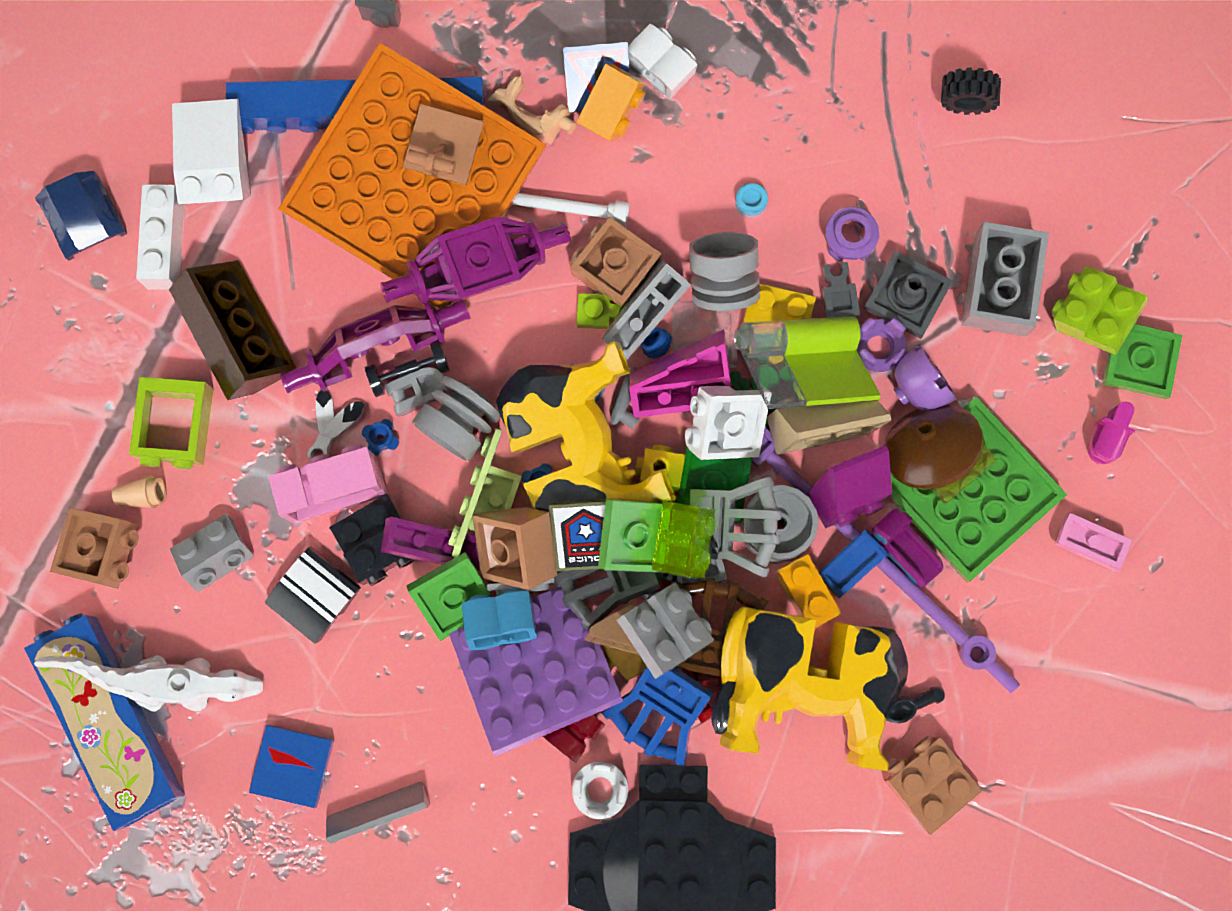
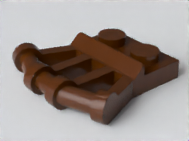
[672,577,769,677]

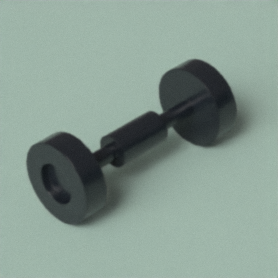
[364,340,450,397]

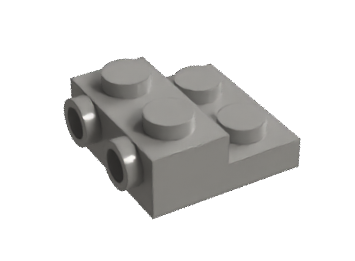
[617,583,714,679]

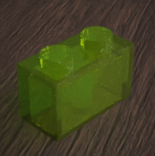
[652,501,716,578]

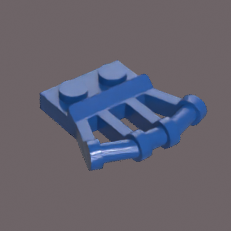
[601,667,713,766]

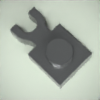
[821,262,860,318]

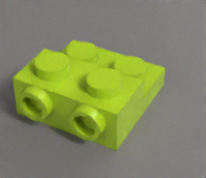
[1052,266,1148,355]

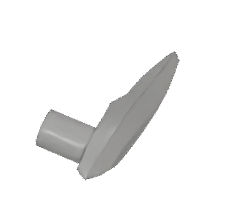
[611,367,639,429]

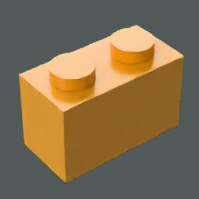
[577,64,646,141]
[775,554,842,628]

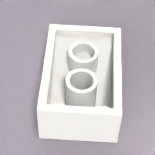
[172,99,251,205]

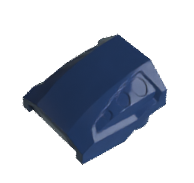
[35,171,127,261]

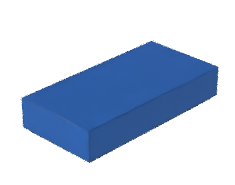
[818,529,889,599]

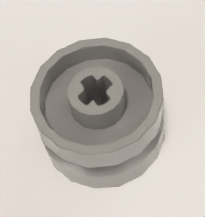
[740,485,818,564]

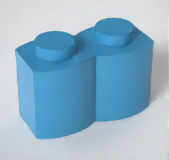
[462,588,537,650]

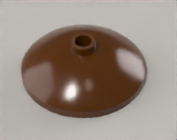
[884,404,984,489]

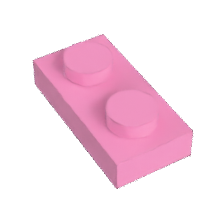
[1054,513,1132,572]

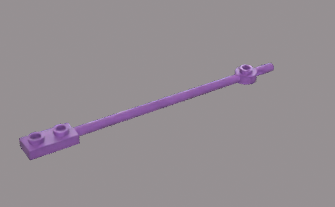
[752,427,1020,693]

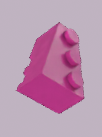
[629,329,732,418]

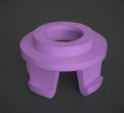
[825,207,879,262]
[857,318,907,372]

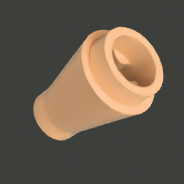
[112,475,166,508]

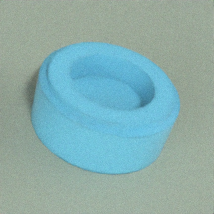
[735,183,768,217]

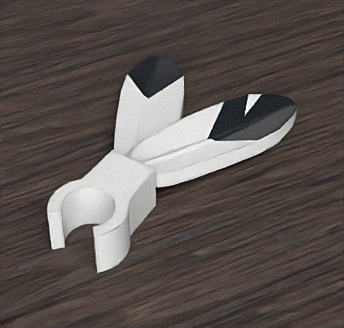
[307,390,365,459]

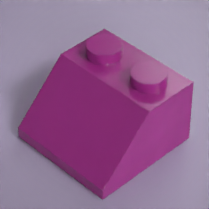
[806,445,892,528]

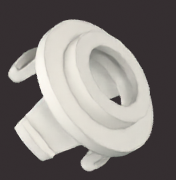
[572,762,628,819]

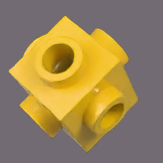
[635,445,685,493]

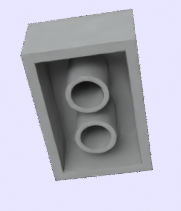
[961,222,1049,337]

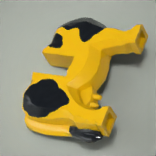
[496,341,676,538]
[711,607,909,771]

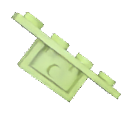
[448,428,522,557]

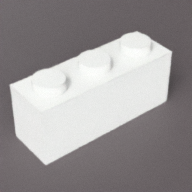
[136,185,185,290]

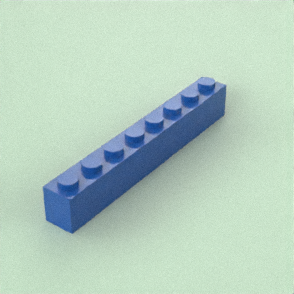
[226,77,485,134]

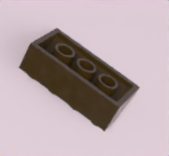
[169,260,297,401]

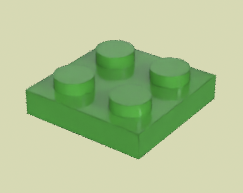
[1102,324,1183,400]
[598,499,673,572]
[406,552,493,641]

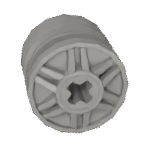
[689,232,760,311]
[412,376,501,462]

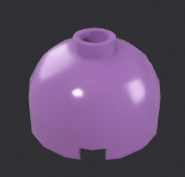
[894,344,957,410]

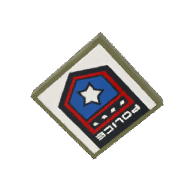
[549,498,619,571]

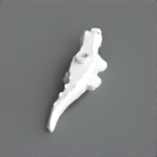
[34,655,263,711]

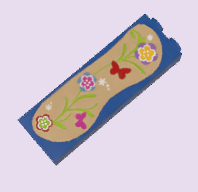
[24,613,185,831]

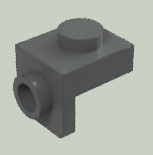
[355,0,401,28]

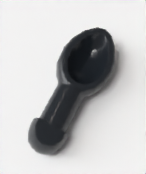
[886,686,945,724]

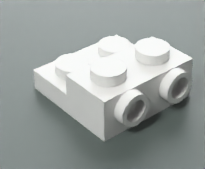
[685,386,771,460]

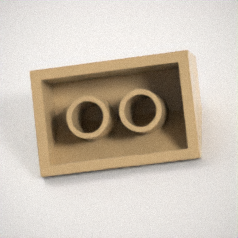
[767,400,891,455]

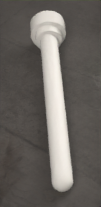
[512,193,629,228]

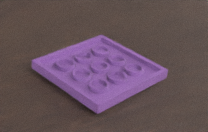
[449,587,623,756]

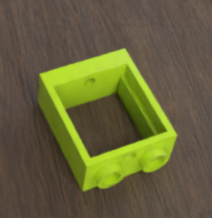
[129,377,213,470]

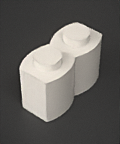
[627,24,697,99]

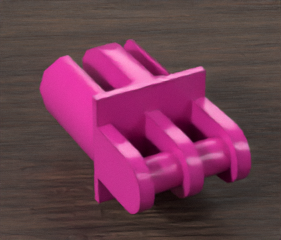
[1088,401,1136,465]

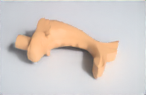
[488,76,577,144]

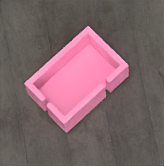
[268,445,387,524]

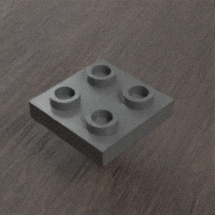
[863,250,953,339]

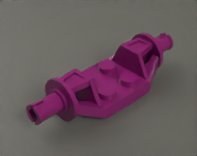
[380,216,571,304]
[280,300,471,394]

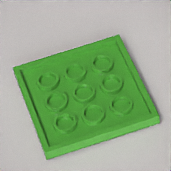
[889,396,1067,583]

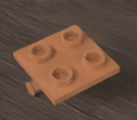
[403,104,484,186]

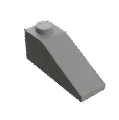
[602,259,691,360]

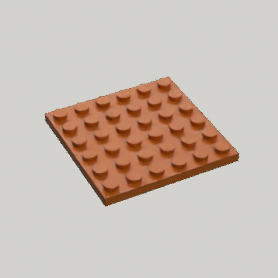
[278,42,547,309]

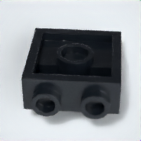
[329,493,416,586]

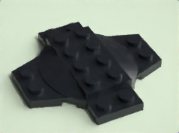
[568,765,776,911]

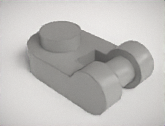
[385,367,446,417]

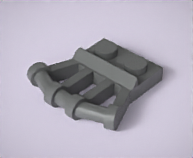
[554,569,660,631]

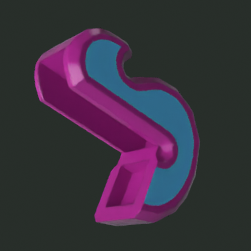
[872,509,944,588]

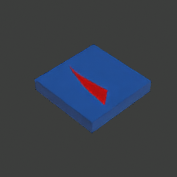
[249,725,334,808]

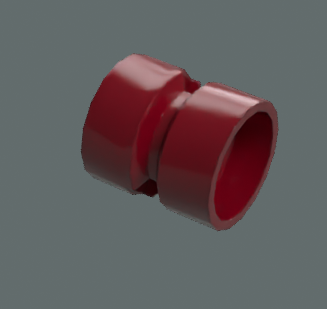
[543,715,606,763]

